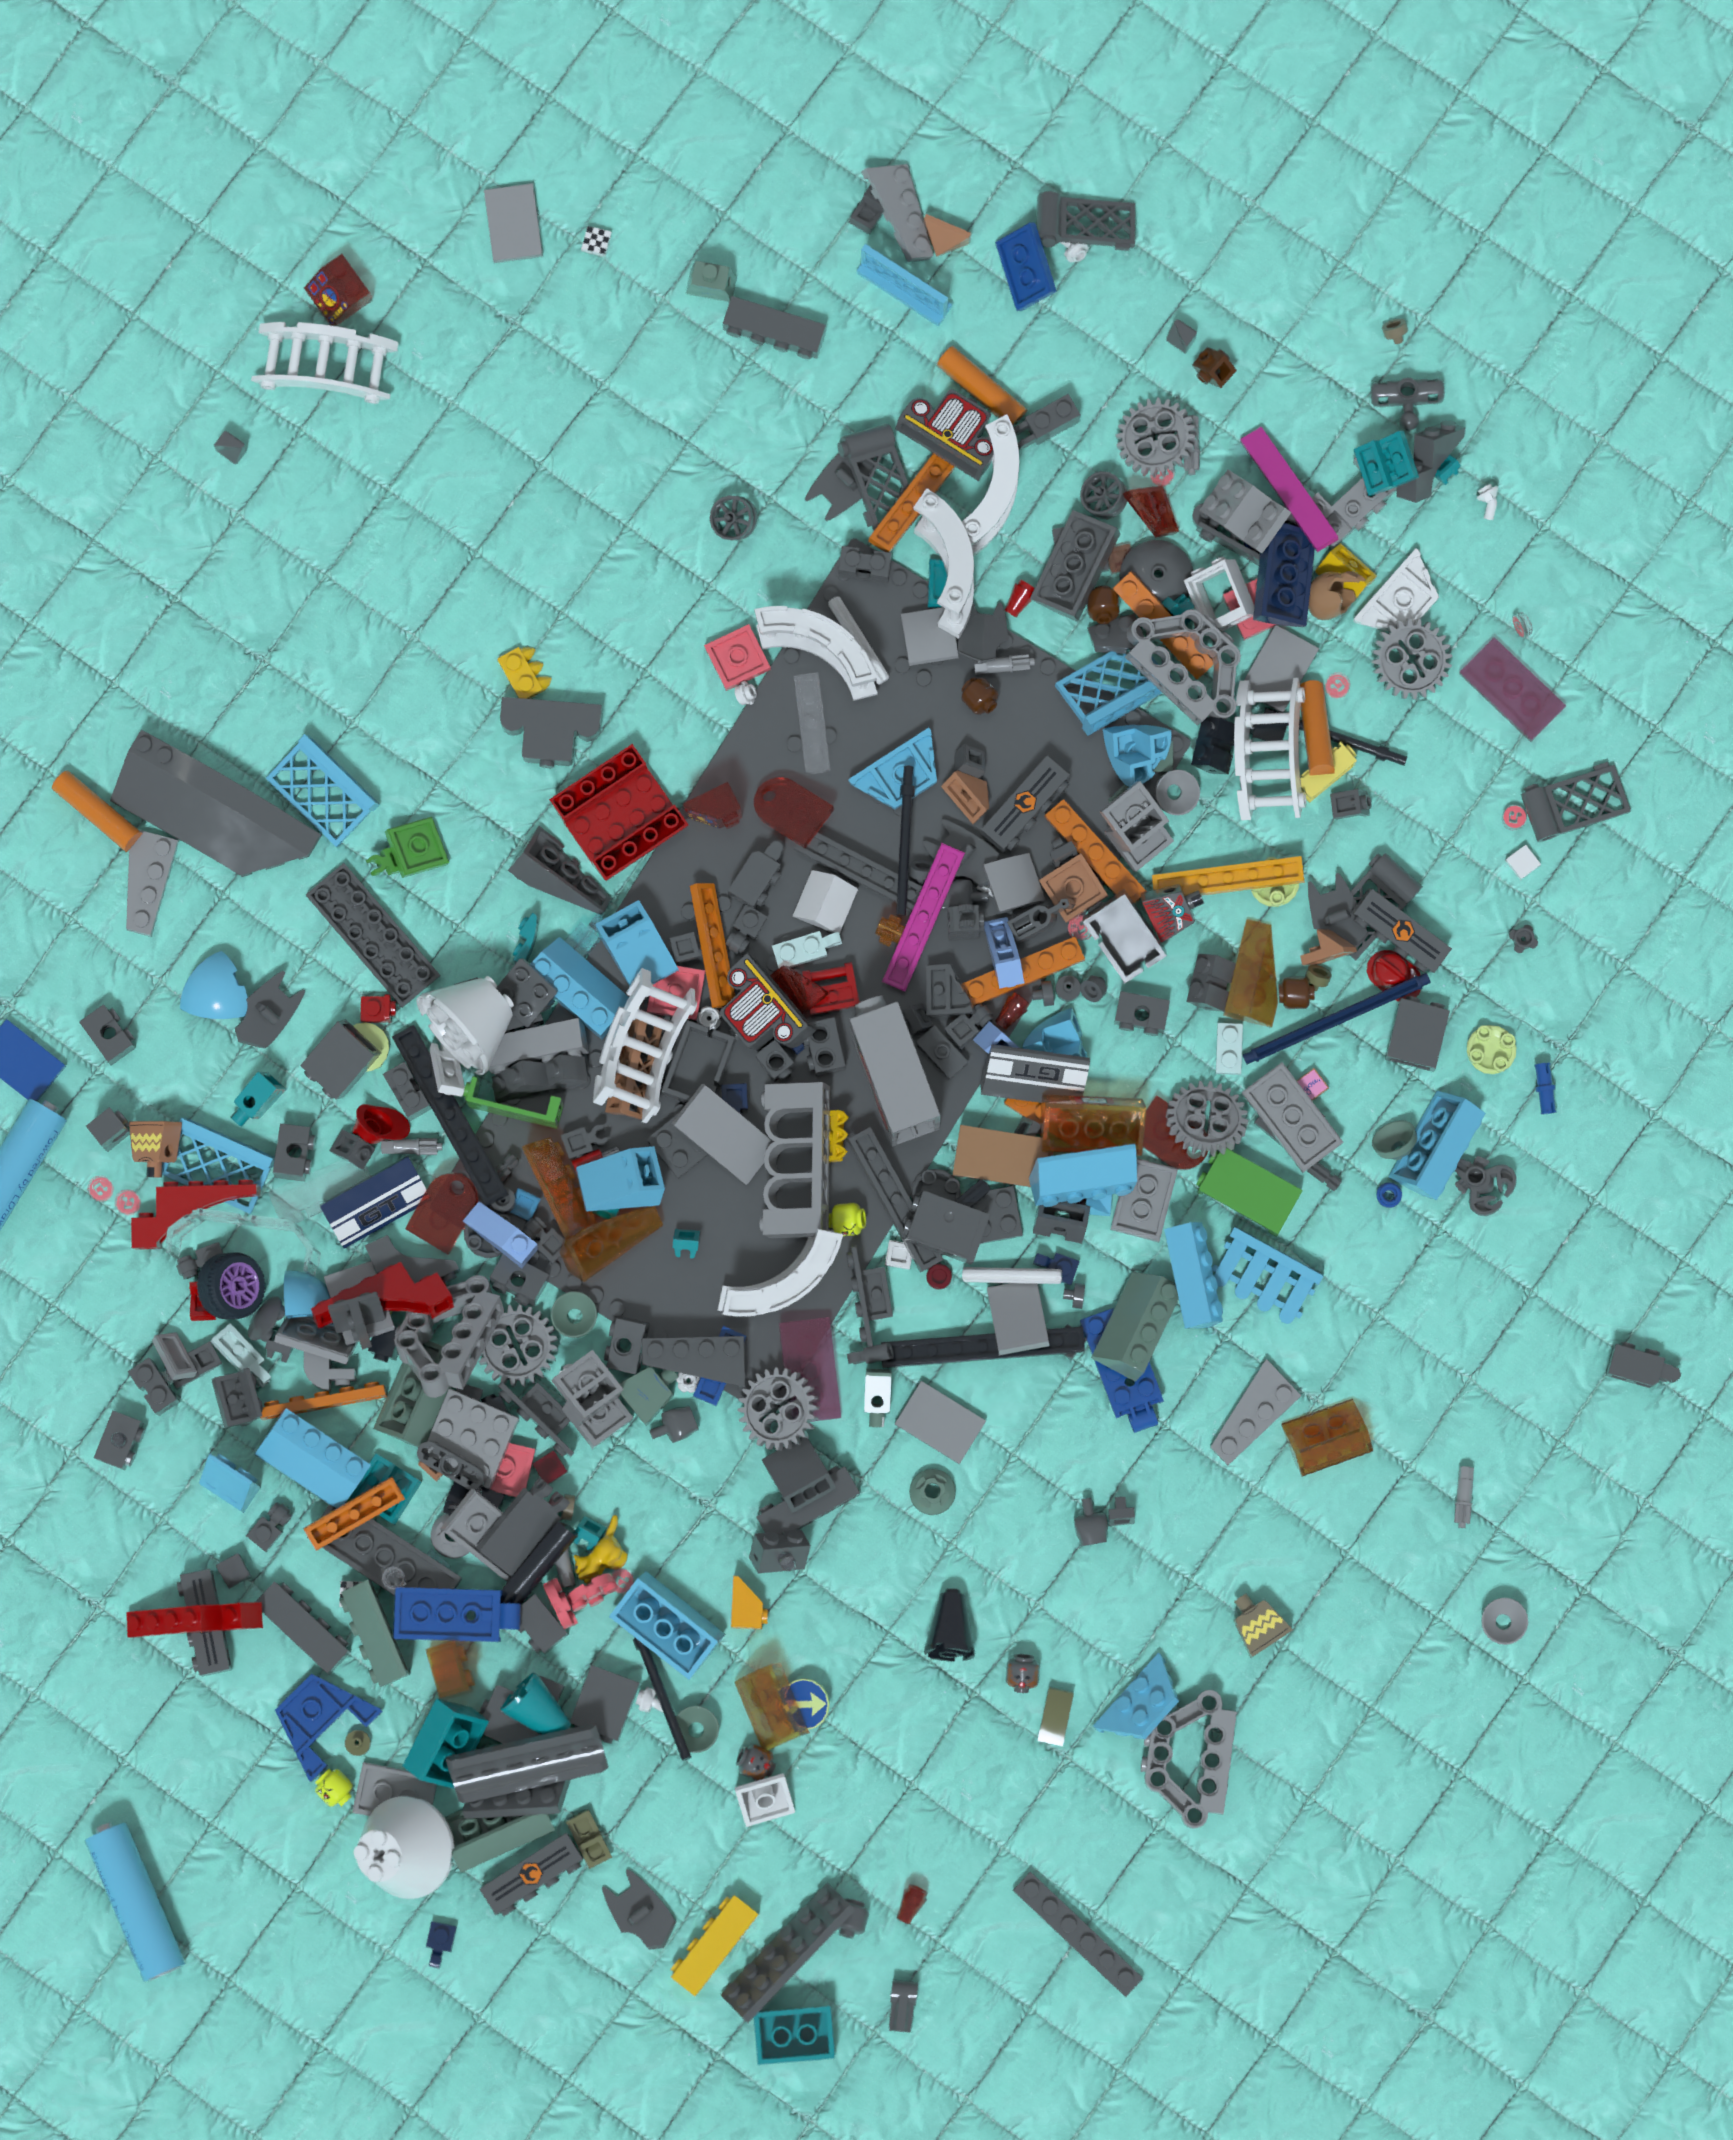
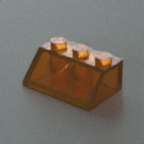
[1281,1398,1373,1477]
[734,1662,809,1750]

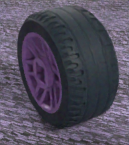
[197,1252,266,1320]

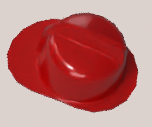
[1367,950,1421,1001]
[352,1104,410,1144]

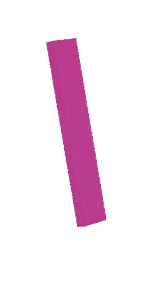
[1240,427,1339,552]
[882,843,965,992]

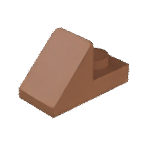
[1300,929,1357,965]

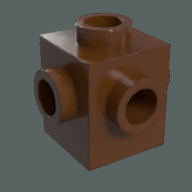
[1192,347,1237,388]

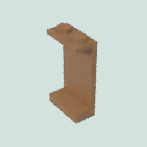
[952,1125,1054,1187]

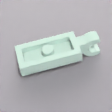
[772,931,842,971]
[211,1324,271,1388]

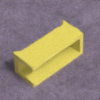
[1300,742,1357,803]

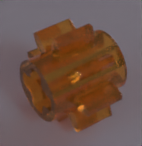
[875,914,905,947]

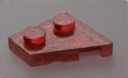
[1123,486,1179,537]
[770,965,829,1014]

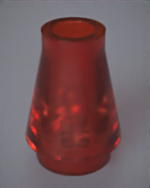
[995,992,1030,1030]
[896,1884,928,1924]

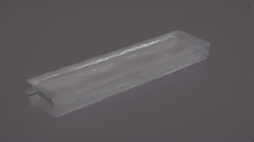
[794,673,831,775]

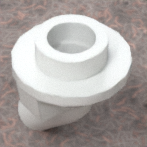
[1060,242,1088,262]
[1476,484,1499,520]
[636,1687,663,1713]

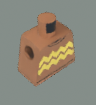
[129,1121,182,1178]

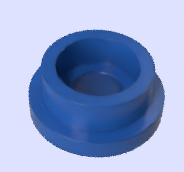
[1376,1182,1402,1208]

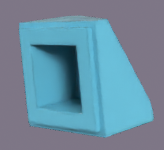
[1086,1195,1112,1216]

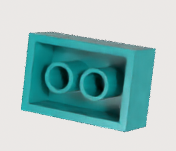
[402,1698,489,1789]
[754,2006,835,2065]

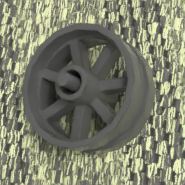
[1080,471,1128,519]
[710,495,758,540]

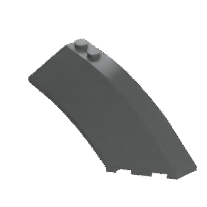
[110,730,322,877]

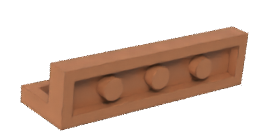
[605,1019,662,1120]

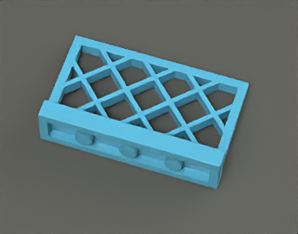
[857,244,952,327]
[1055,651,1172,736]
[266,734,380,847]
[162,1117,275,1214]

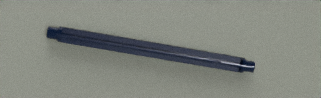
[1242,973,1431,1065]

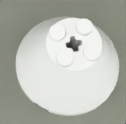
[416,976,514,1075]
[354,1796,454,1899]

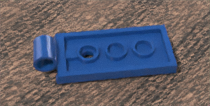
[1080,1308,1164,1433]
[393,1587,521,1642]

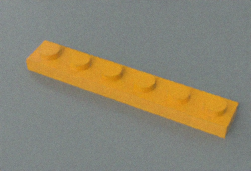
[1152,856,1305,896]

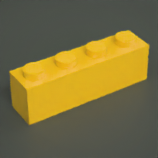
[670,1895,759,1996]

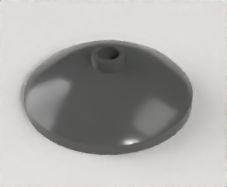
[1119,540,1194,603]

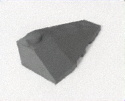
[508,826,611,915]

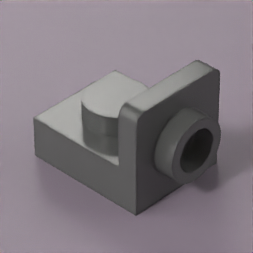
[1330,789,1372,820]
[329,1129,375,1170]

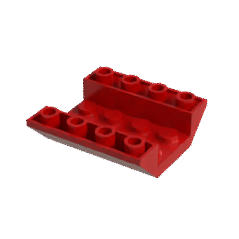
[549,744,689,881]

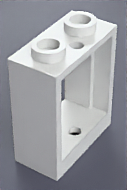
[1184,557,1254,632]

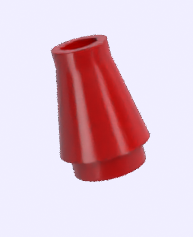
[1004,579,1035,618]

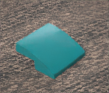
[1353,431,1419,496]
[350,1454,422,1525]

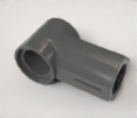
[889,1980,918,2033]

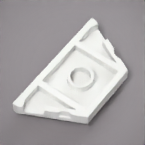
[1353,549,1439,632]

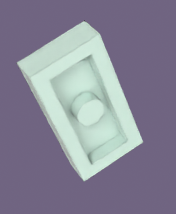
[1215,1023,1243,1075]

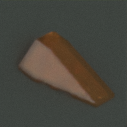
[1223,919,1278,1028]
[560,1206,663,1282]

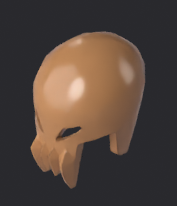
[1308,571,1366,620]

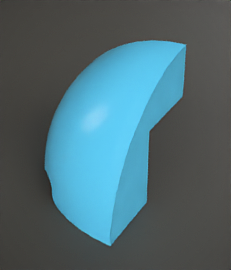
[1103,725,1171,787]
[180,951,248,1019]
[1022,1008,1089,1072]
[284,1271,330,1318]

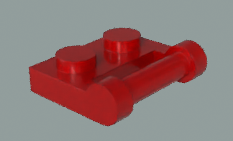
[802,962,860,1015]

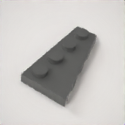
[462,1779,571,1819]

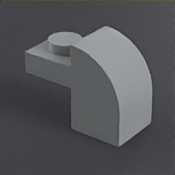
[304,1351,357,1391]

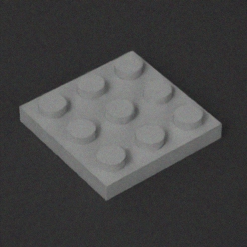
[424,1389,520,1489]

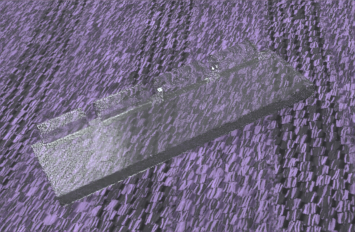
[268,1159,371,1227]

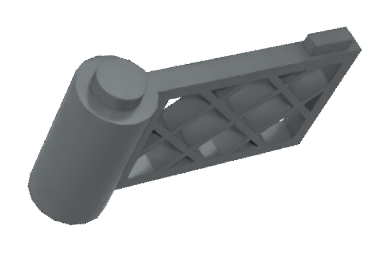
[1037,191,1135,251]
[837,423,920,531]
[1521,762,1631,842]
[1349,853,1423,961]

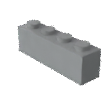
[488,1018,589,1075]

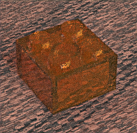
[425,1640,475,1700]

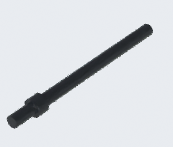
[1264,708,1407,766]
[896,766,915,916]
[633,1637,691,1761]

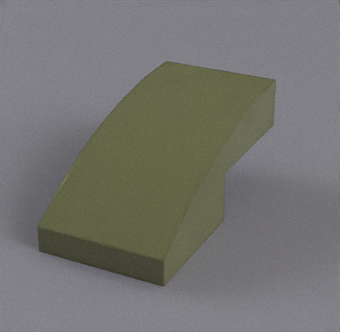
[1038,1687,1074,1746]
[566,1809,612,1869]

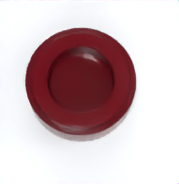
[926,1264,952,1290]

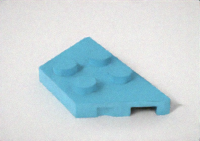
[848,728,937,810]
[1093,1653,1179,1740]

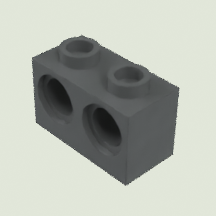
[803,1018,846,1076]

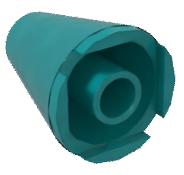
[500,1673,571,1735]

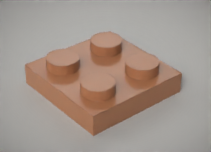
[1039,853,1108,923]

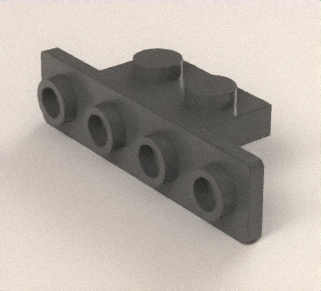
[846,1246,893,1347]
[498,1382,574,1458]

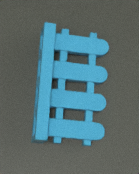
[1212,1226,1324,1324]

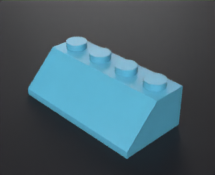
[531,937,629,1040]
[1388,1091,1486,1200]
[1029,1144,1137,1207]
[1164,1222,1223,1329]
[254,1408,371,1508]
[609,1571,726,1680]

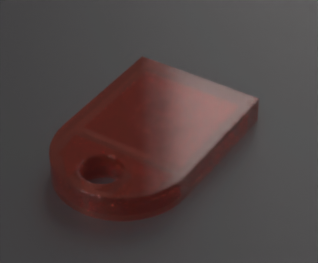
[754,777,834,848]
[1128,1095,1208,1170]
[405,1172,478,1255]

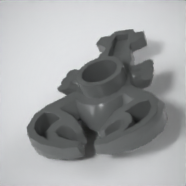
[1455,1156,1517,1216]

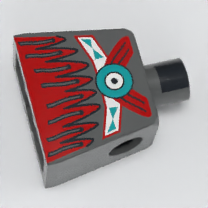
[1141,884,1205,943]

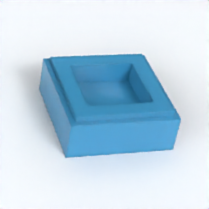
[509,1188,541,1221]

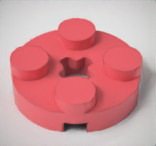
[567,1573,619,1612]
[543,1577,578,1630]

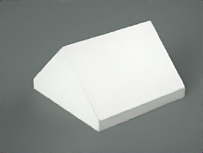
[793,870,858,935]
[735,1773,795,1827]

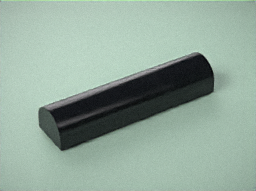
[501,1522,578,1604]

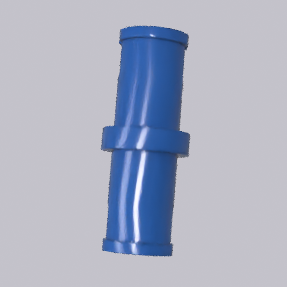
[1534,1062,1557,1115]

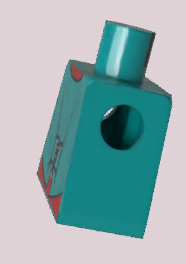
[231,1072,287,1127]

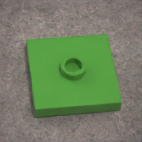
[385,817,449,878]

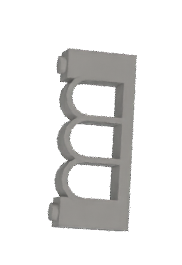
[760,1082,830,1238]

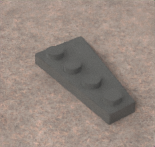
[641,1336,745,1388]

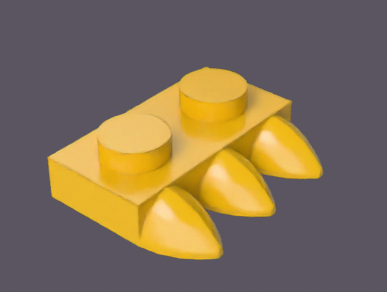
[497,647,552,699]
[829,1110,849,1163]

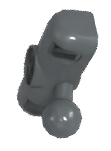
[1370,378,1445,431]

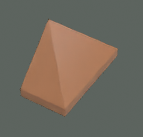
[924,214,971,257]
[941,770,989,824]

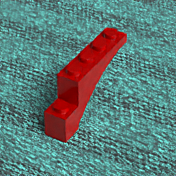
[131,1180,261,1250]
[311,1262,454,1328]
[126,1602,263,1638]

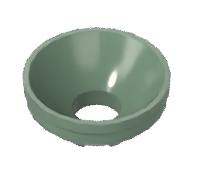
[1372,1120,1417,1160]
[551,1292,597,1338]
[909,1469,956,1515]
[676,1706,719,1753]

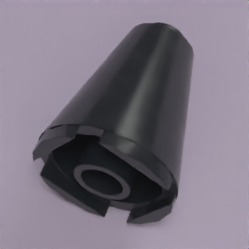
[924,1589,975,1662]

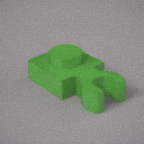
[366,848,400,876]

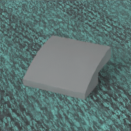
[901,607,958,666]
[983,853,1045,913]

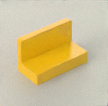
[1315,543,1377,599]

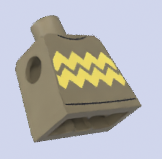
[1233,1593,1292,1658]

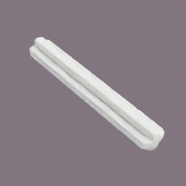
[828,596,889,684]
[962,1267,1062,1284]

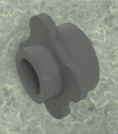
[1509,925,1538,953]

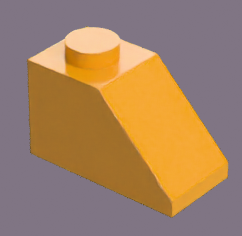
[731,1576,768,1630]

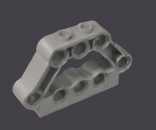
[1125,609,1241,725]
[394,1275,504,1398]
[1140,1690,1237,1829]

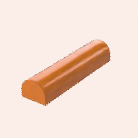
[937,346,1028,427]
[1300,680,1335,776]
[52,770,143,853]
[303,1476,405,1551]

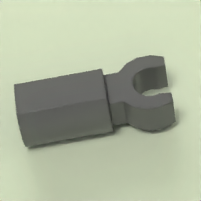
[847,1343,894,1364]

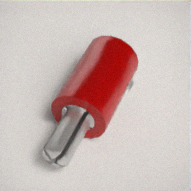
[571,1147,620,1173]

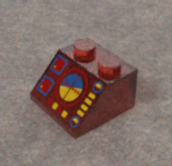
[304,254,373,326]
[683,782,742,829]

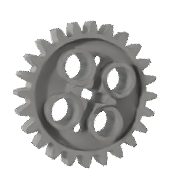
[1116,398,1197,478]
[1370,618,1452,699]
[1166,1081,1248,1157]
[478,1304,558,1387]
[737,1367,820,1451]

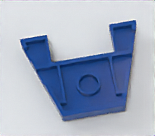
[275,1674,383,1782]

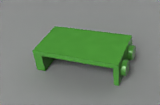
[463,1076,564,1129]
[1196,1148,1303,1237]

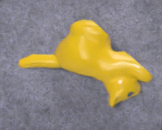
[573,1514,627,1585]

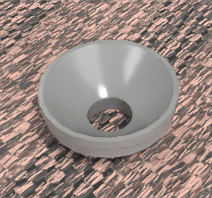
[1154,770,1200,815]
[431,1513,469,1559]
[1481,1598,1528,1645]

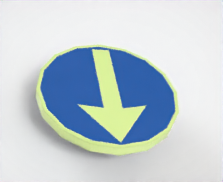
[780,1679,830,1730]

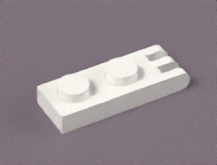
[430,1043,465,1097]

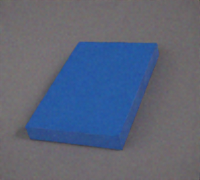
[995,223,1057,311]
[0,1019,66,1102]

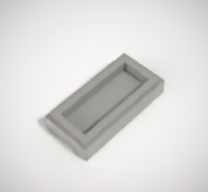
[152,1332,197,1380]

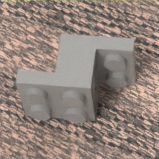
[1199,470,1291,553]
[1099,781,1174,872]
[552,1350,633,1449]

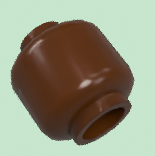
[1087,585,1120,624]
[961,678,998,714]
[1278,976,1315,1009]

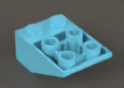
[595,900,679,986]
[576,1146,665,1212]
[199,1453,261,1513]

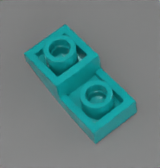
[512,913,538,964]

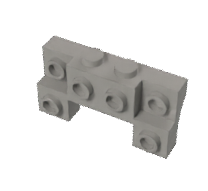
[1312,458,1397,550]

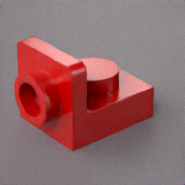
[360,994,396,1023]

